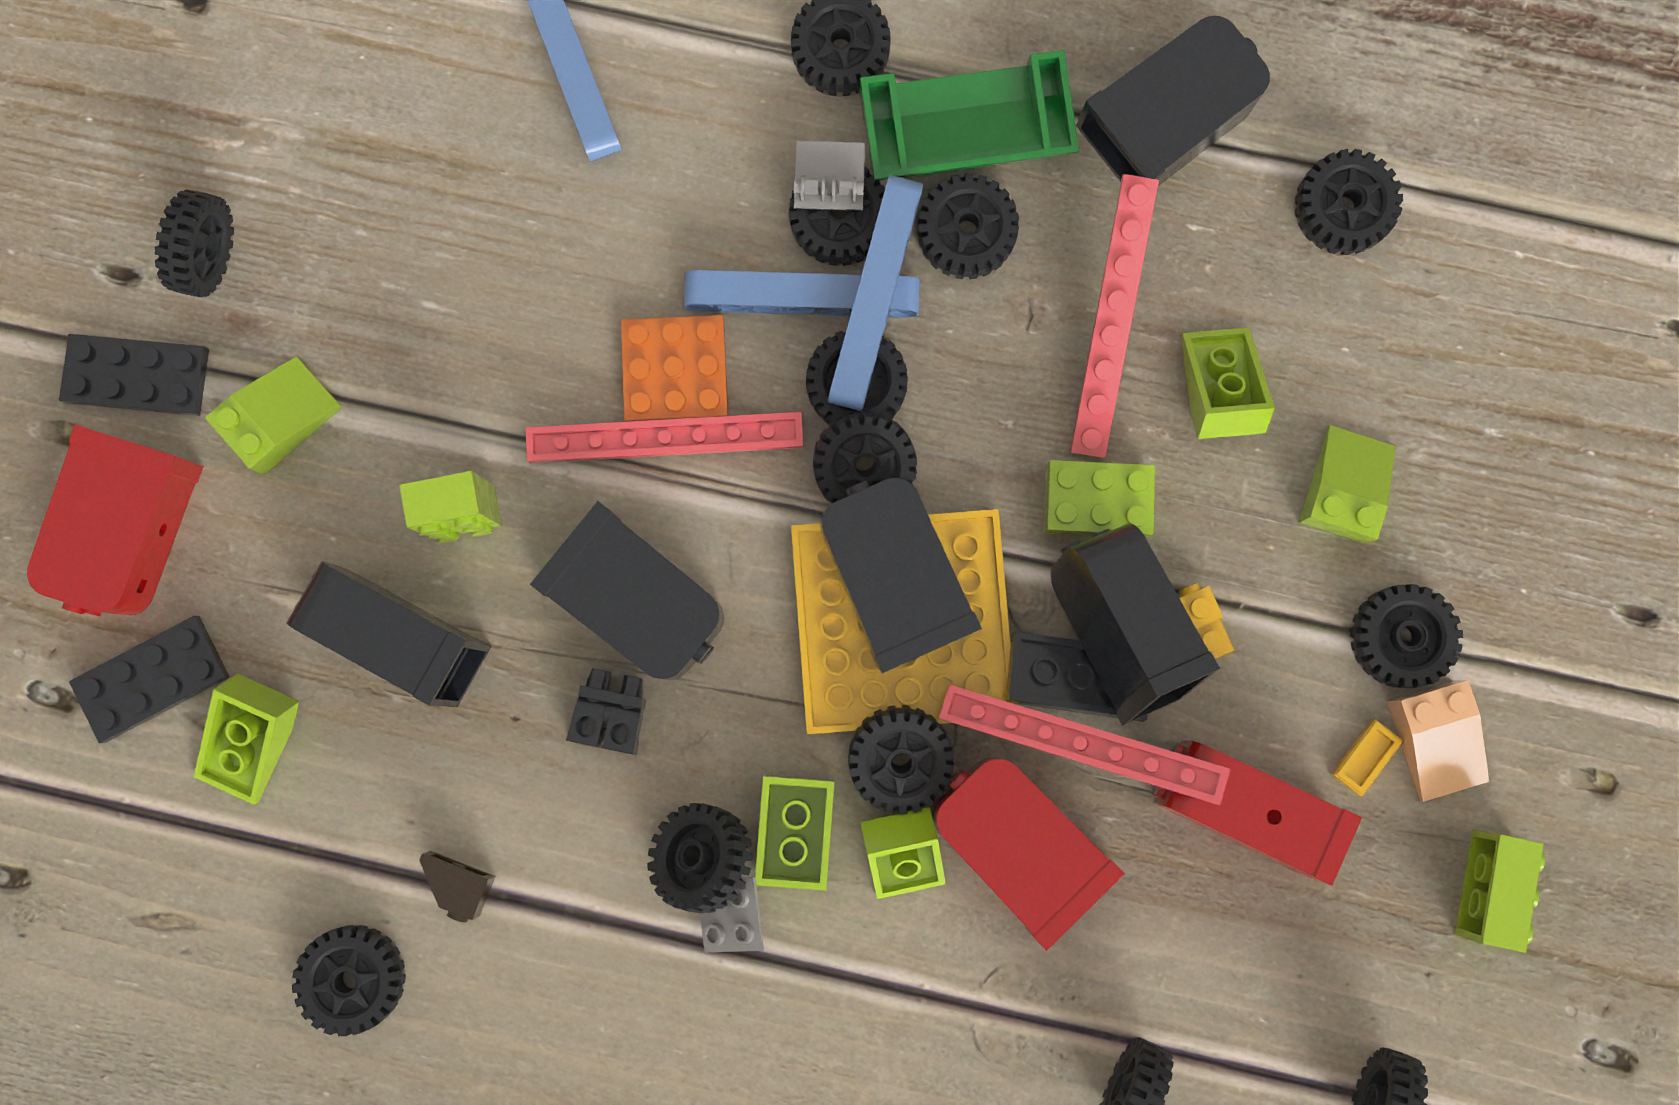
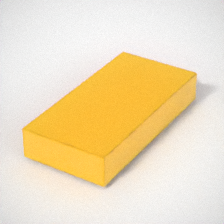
[1330,719,1403,797]

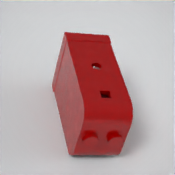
[27,425,204,616]
[1154,740,1362,886]
[933,757,1125,951]

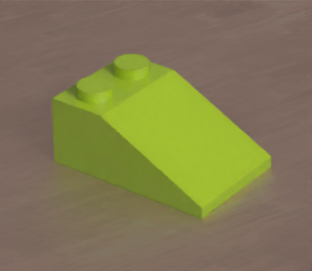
[1181,327,1275,439]
[205,356,342,475]
[1299,425,1396,544]
[194,673,300,805]

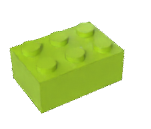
[1043,460,1156,539]
[399,471,502,543]
[755,775,835,891]
[1455,829,1545,953]

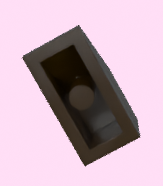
[419,851,496,923]

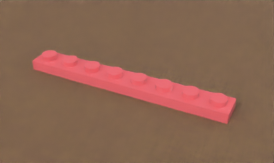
[1070,174,1159,458]
[525,412,804,464]
[939,684,1231,806]

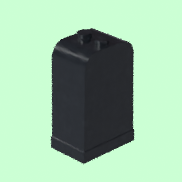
[1076,16,1270,186]
[820,478,982,673]
[530,501,724,680]
[1051,523,1220,726]
[286,561,492,707]

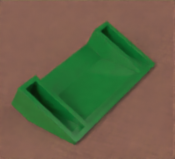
[859,50,1079,181]

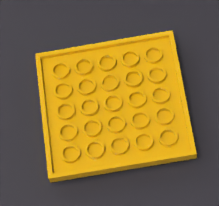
[791,509,1011,734]

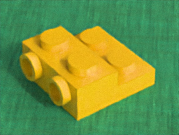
[1179,583,1235,659]

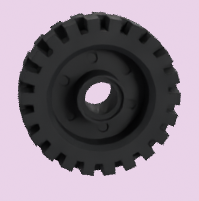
[791,0,891,96]
[1294,149,1403,255]
[789,166,885,266]
[917,173,1019,280]
[155,189,234,298]
[806,330,908,425]
[813,410,917,504]
[1350,584,1463,688]
[848,705,954,814]
[647,803,753,914]
[292,925,406,1037]
[1100,1037,1174,1105]
[1351,1047,1428,1105]

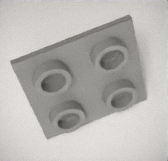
[794,140,865,211]
[700,877,764,953]

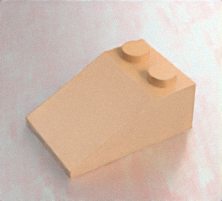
[1387,680,1489,802]

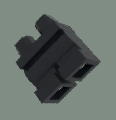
[566,668,647,755]

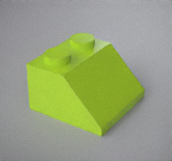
[860,807,946,899]

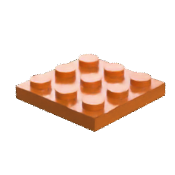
[621,315,728,422]

